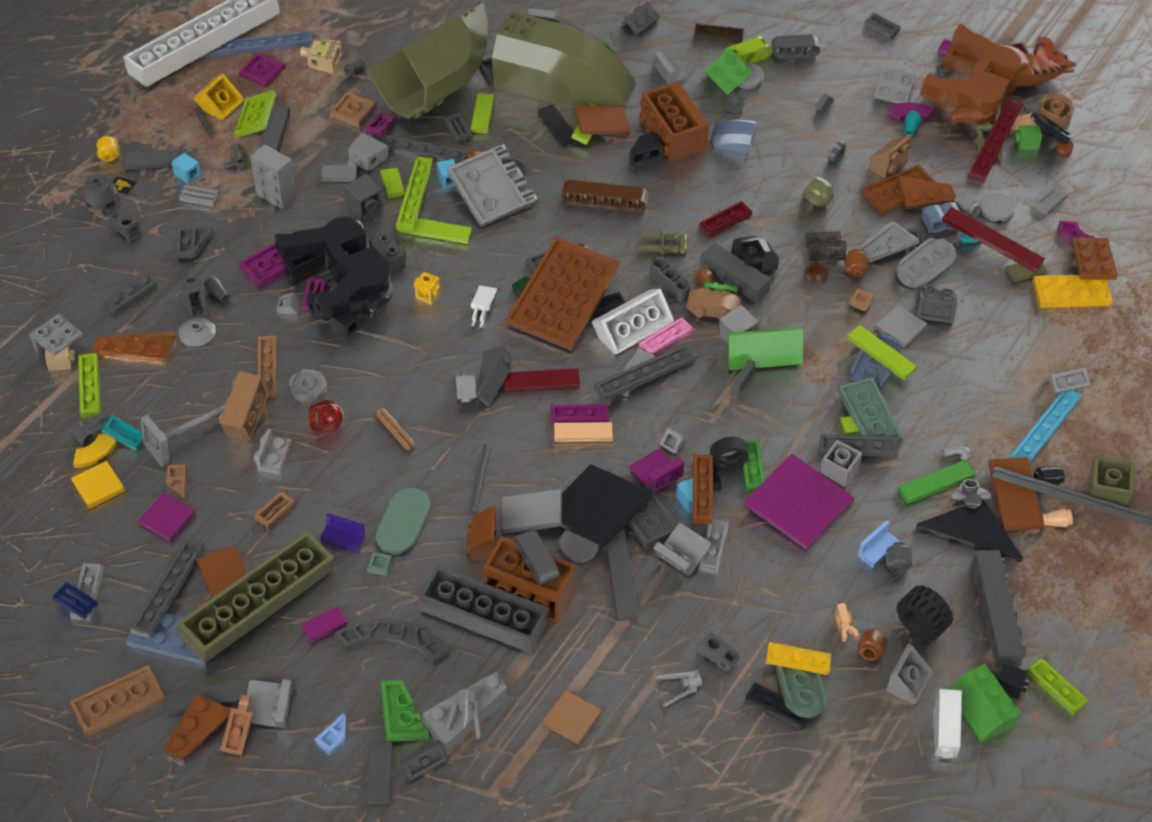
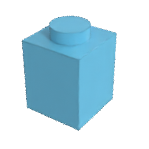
[171,153,201,184]
[437,159,455,189]
[676,478,693,513]

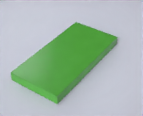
[727,327,803,370]

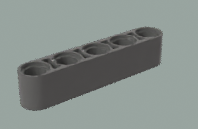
[259,106,290,152]

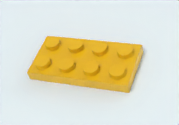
[1032,275,1113,308]

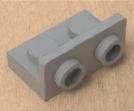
[254,429,292,474]

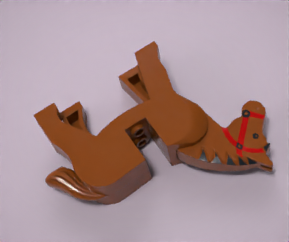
[920,24,1076,126]

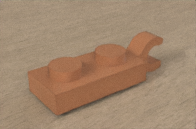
[220,695,253,756]

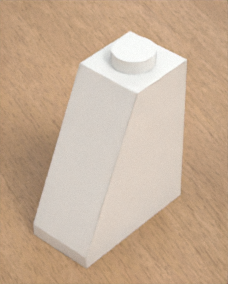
[933,689,962,759]

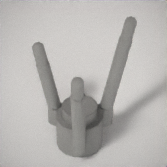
[656,670,702,707]
[446,689,481,739]

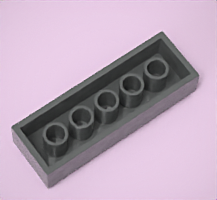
[418,565,549,654]

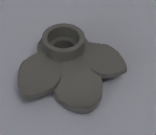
[952,479,992,509]

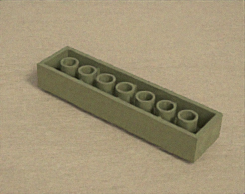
[177,531,334,664]

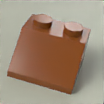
[466,506,496,562]

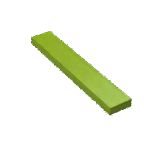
[396,157,433,232]

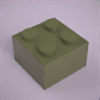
[1088,456,1135,507]

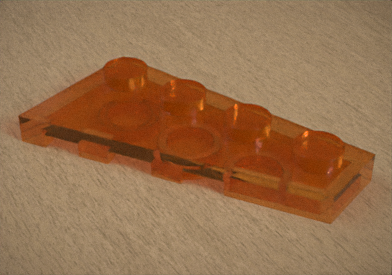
[92,332,176,365]

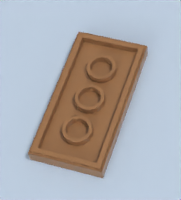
[69,665,166,738]

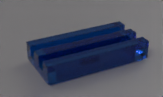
[52,582,99,620]

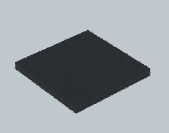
[560,464,653,548]

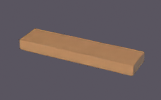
[257,335,277,398]

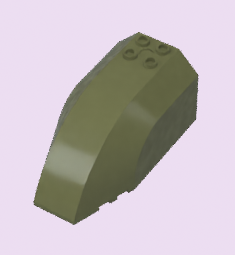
[367,3,488,119]
[492,11,636,109]

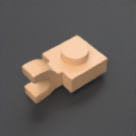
[834,603,859,642]

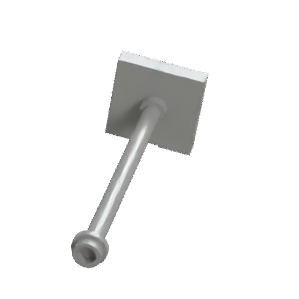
[141,404,226,468]

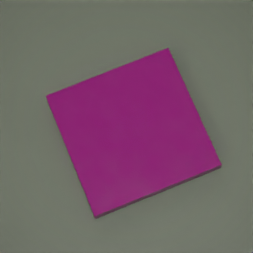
[743,453,855,550]

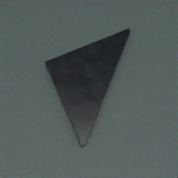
[916,500,1023,562]

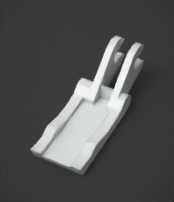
[471,285,497,328]

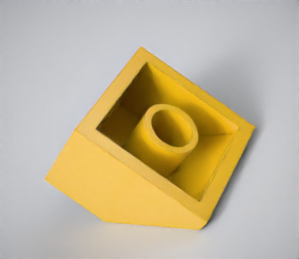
[193,73,245,120]

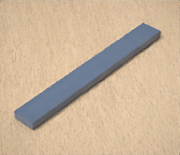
[198,31,313,59]

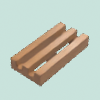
[253,491,296,530]

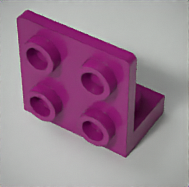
[629,449,685,493]

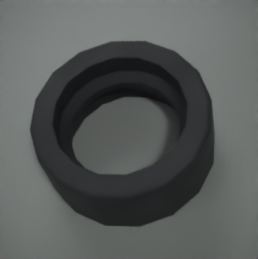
[710,436,749,471]

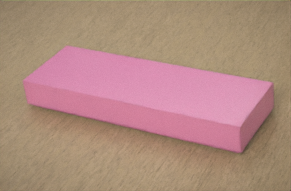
[639,317,694,355]

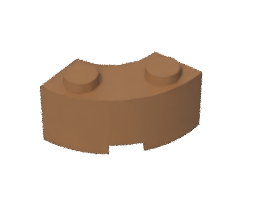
[687,288,741,319]

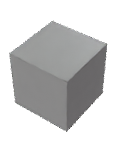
[719,305,759,343]
[820,440,862,490]

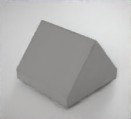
[659,428,685,454]

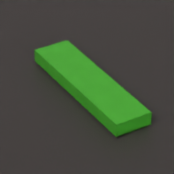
[898,460,976,504]

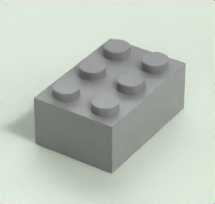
[250,144,297,209]

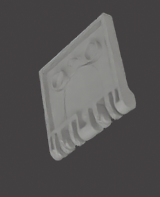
[447,144,539,227]

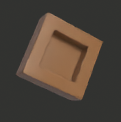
[849,288,874,312]

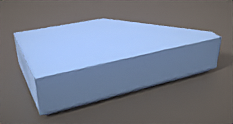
[314,713,346,756]

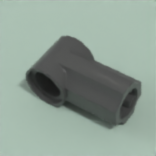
[70,412,109,447]

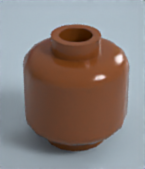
[844,249,869,277]
[858,630,887,661]

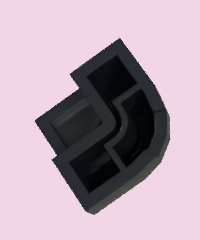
[731,235,779,273]

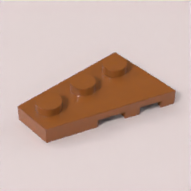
[897,176,956,209]
[164,693,231,761]

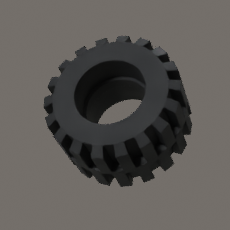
[896,585,953,642]

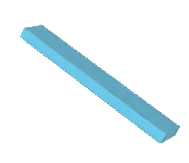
[1009,390,1083,464]

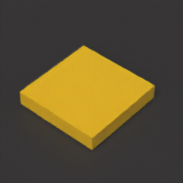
[71,461,125,509]

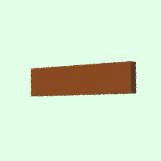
[692,454,713,524]

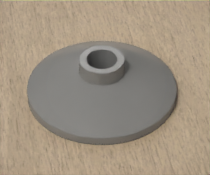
[178,318,216,347]

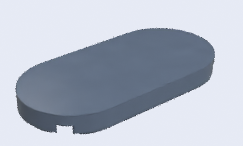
[849,334,901,390]

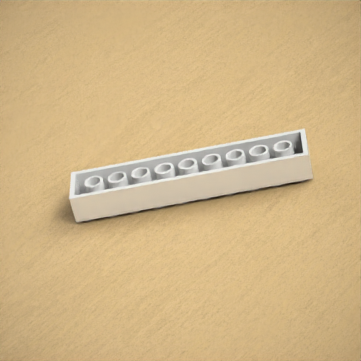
[123,0,280,87]

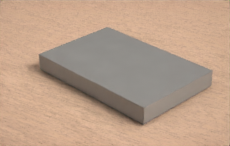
[501,489,562,534]

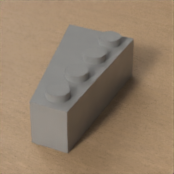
[422,671,507,758]

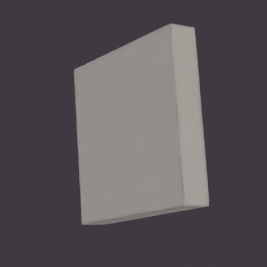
[875,305,927,348]

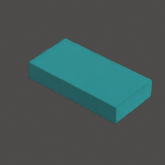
[101,415,142,451]

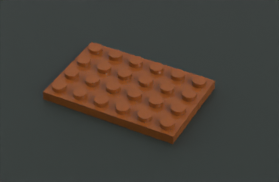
[505,236,621,351]

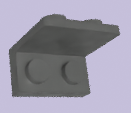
[917,286,957,324]

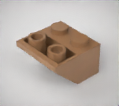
[869,135,911,179]

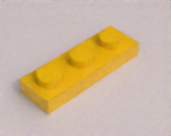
[766,642,831,675]

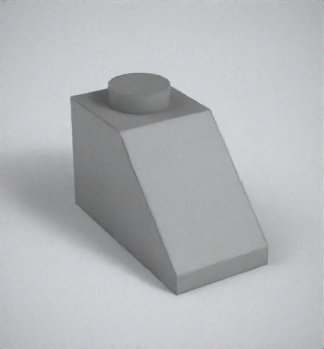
[455,371,477,402]

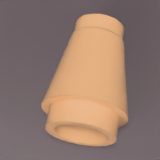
[1042,508,1073,528]

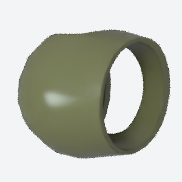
[802,176,835,207]

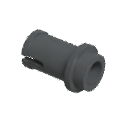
[343,59,365,76]

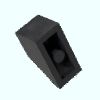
[629,132,663,166]

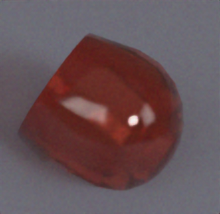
[309,400,344,433]

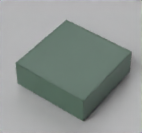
[367,552,393,576]

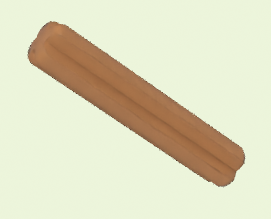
[376,408,415,451]

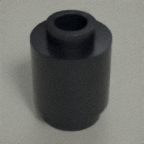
[1033,466,1065,485]

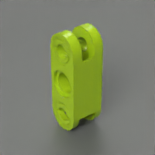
[722,36,773,63]

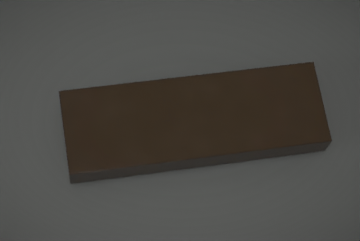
[694,24,744,43]

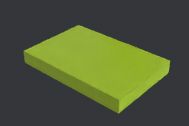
[234,90,276,138]

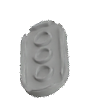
[896,238,956,288]

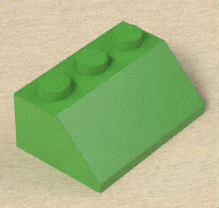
[947,664,1021,743]

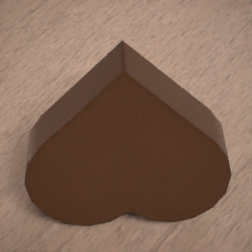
[804,261,829,281]

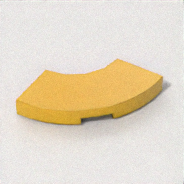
[73,434,118,469]

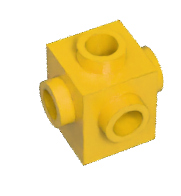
[414,272,441,304]

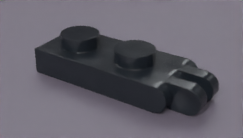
[1030,112,1074,144]

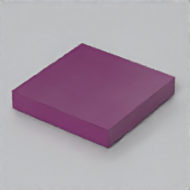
[239,53,286,88]
[138,493,196,542]

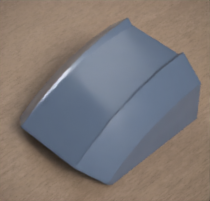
[711,120,757,155]

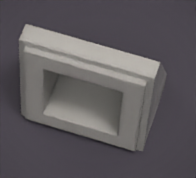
[276,292,301,314]

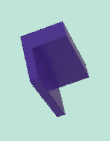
[320,513,366,554]

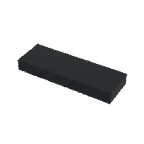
[538,104,575,145]
[744,682,808,730]

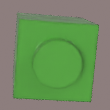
[1014,125,1042,150]

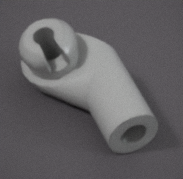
[941,445,971,460]

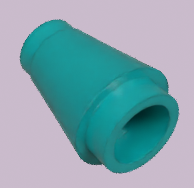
[904,111,922,137]

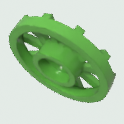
[703,282,738,294]

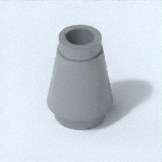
[954,196,981,217]

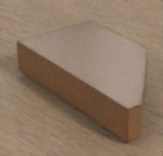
[166,464,188,498]

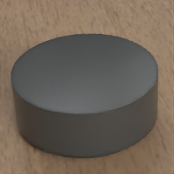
[936,63,953,76]

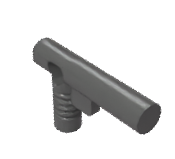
[224,143,247,171]

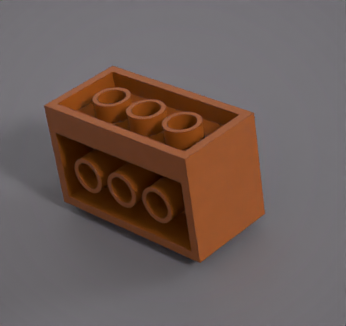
[639,82,709,162]
[483,536,576,624]

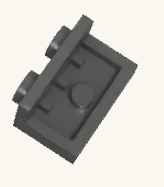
[621,2,660,35]

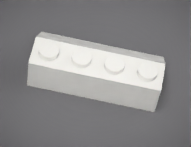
[591,289,674,355]

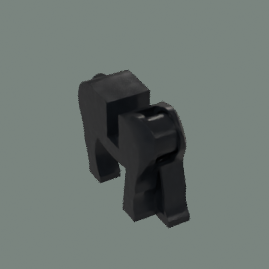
[274,216,393,320]

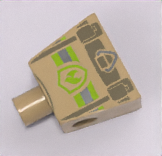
[300,39,342,74]

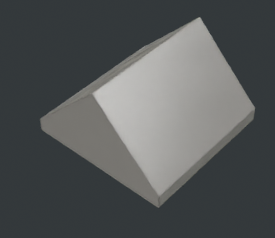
[886,644,933,704]

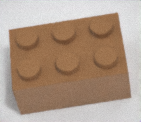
[219,371,269,443]

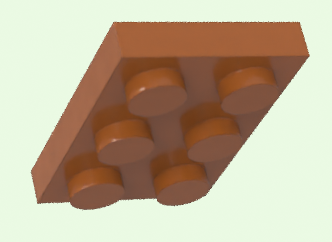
[1071,237,1118,280]

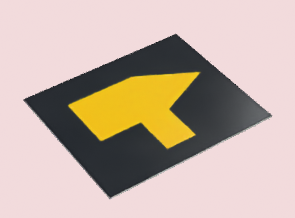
[113,176,137,195]

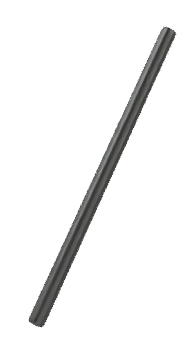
[992,466,1152,527]

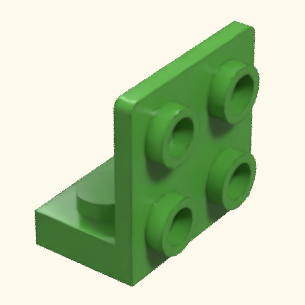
[705,48,752,95]

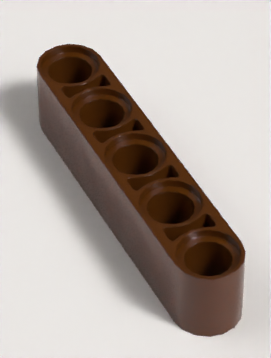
[561,180,648,211]

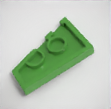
[380,680,430,742]

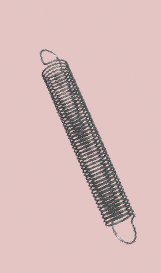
[195,104,214,139]

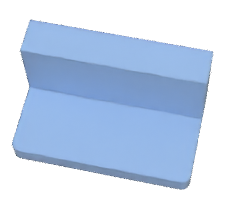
[858,521,900,568]

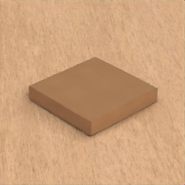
[330,91,376,127]
[543,690,602,745]

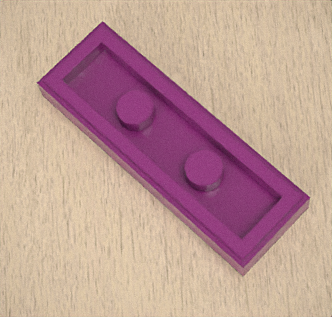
[551,405,609,424]

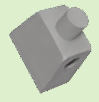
[348,133,388,171]

